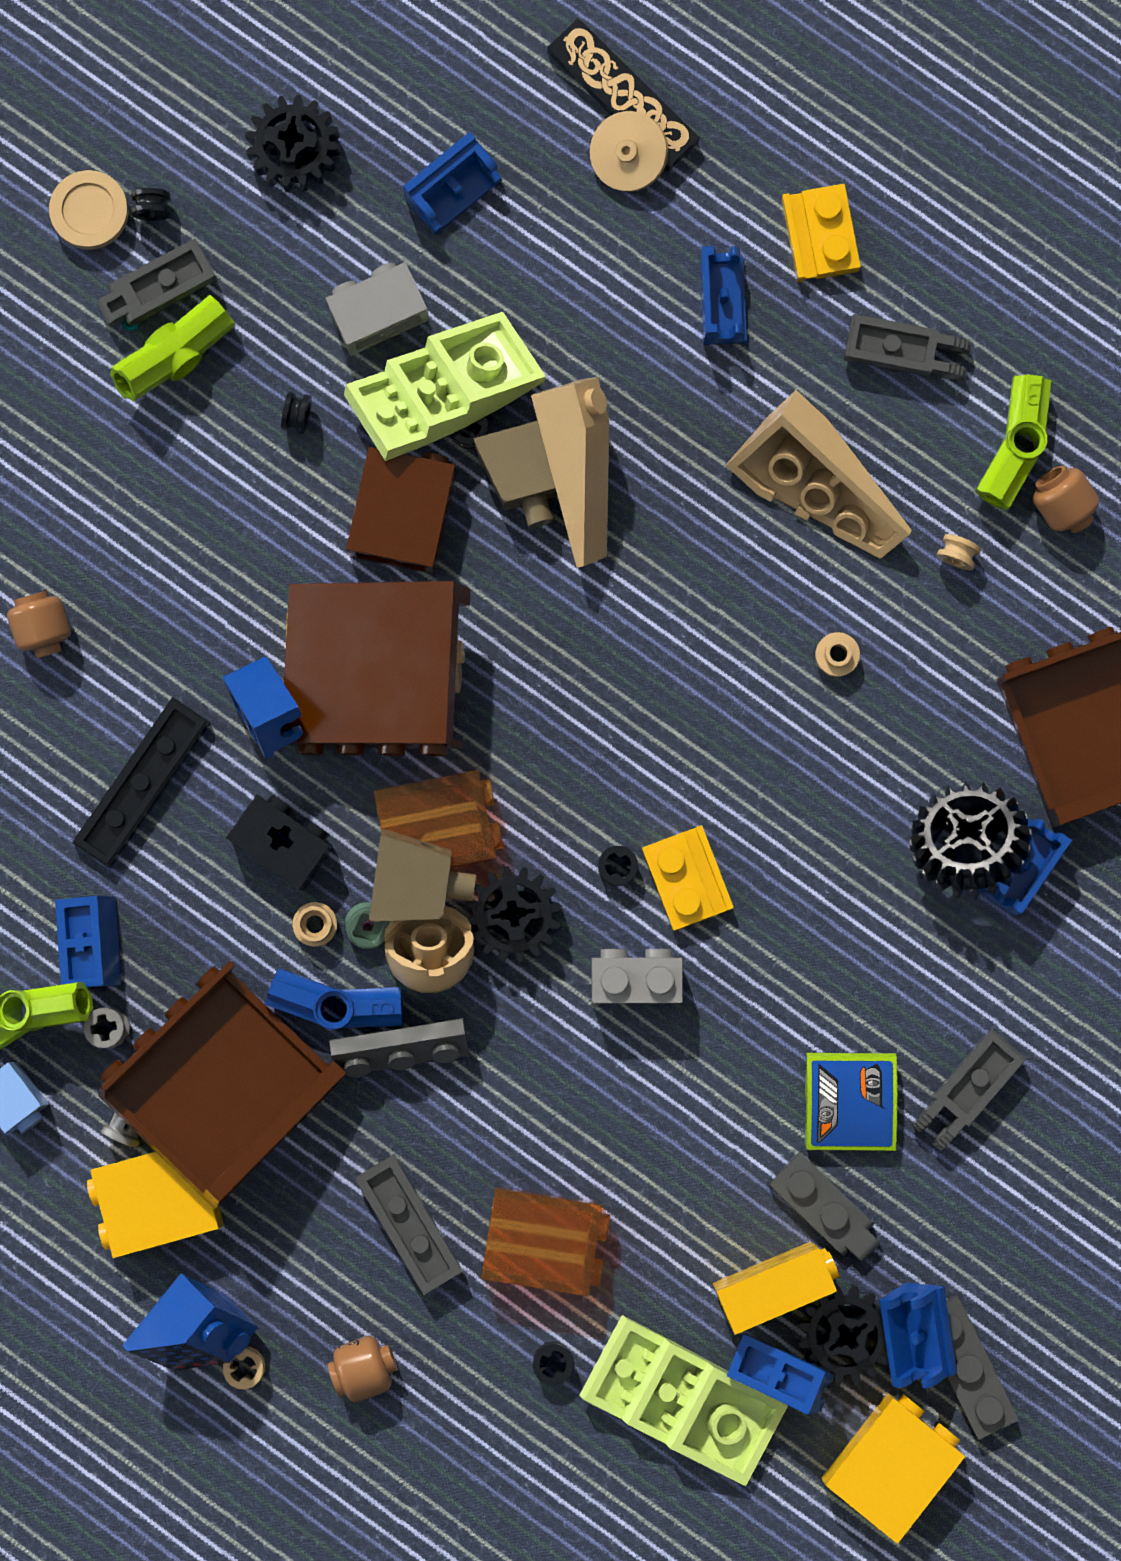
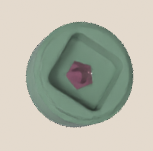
[344,902,390,949]

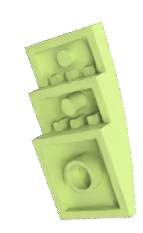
[344,312,546,461]
[579,1315,788,1486]

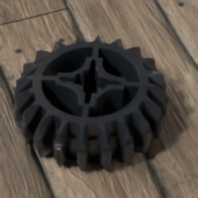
[909,781,1032,900]

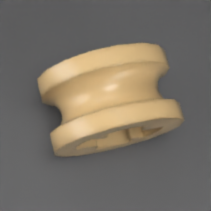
[936,534,981,570]
[223,1346,266,1390]

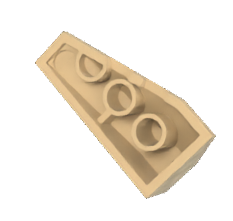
[531,377,609,568]
[726,390,912,559]

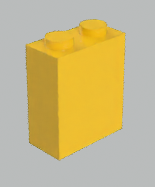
[87,1152,224,1258]
[712,1241,840,1335]
[821,1393,965,1544]

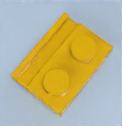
[781,183,861,283]
[642,825,734,931]

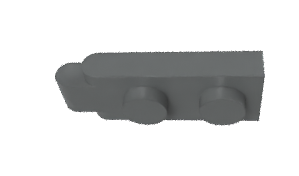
[97,238,217,327]
[768,1152,881,1263]

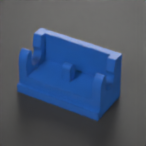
[403,132,502,235]
[699,246,747,345]
[222,656,303,759]
[979,818,1072,916]
[55,896,122,989]
[879,1283,957,1388]
[727,1333,833,1415]

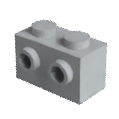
[325,262,429,356]
[591,949,683,1004]

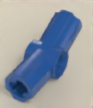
[265,968,404,1030]

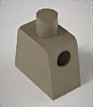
[474,421,558,528]
[369,829,476,922]

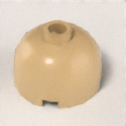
[385,906,474,993]

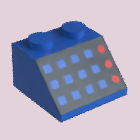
[122,1273,259,1370]

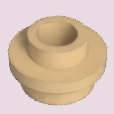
[815,632,860,677]
[293,902,338,947]

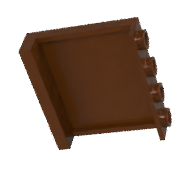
[281,581,470,756]
[997,627,1121,828]
[98,961,346,1209]

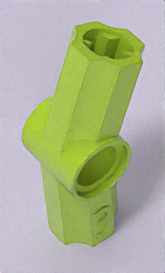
[110,295,236,402]
[975,374,1052,510]
[0,982,93,1050]

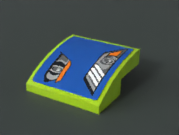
[805,1053,897,1151]

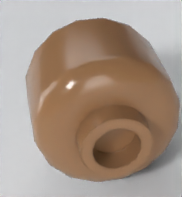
[1033,465,1099,533]
[7,590,71,658]
[327,1336,398,1403]

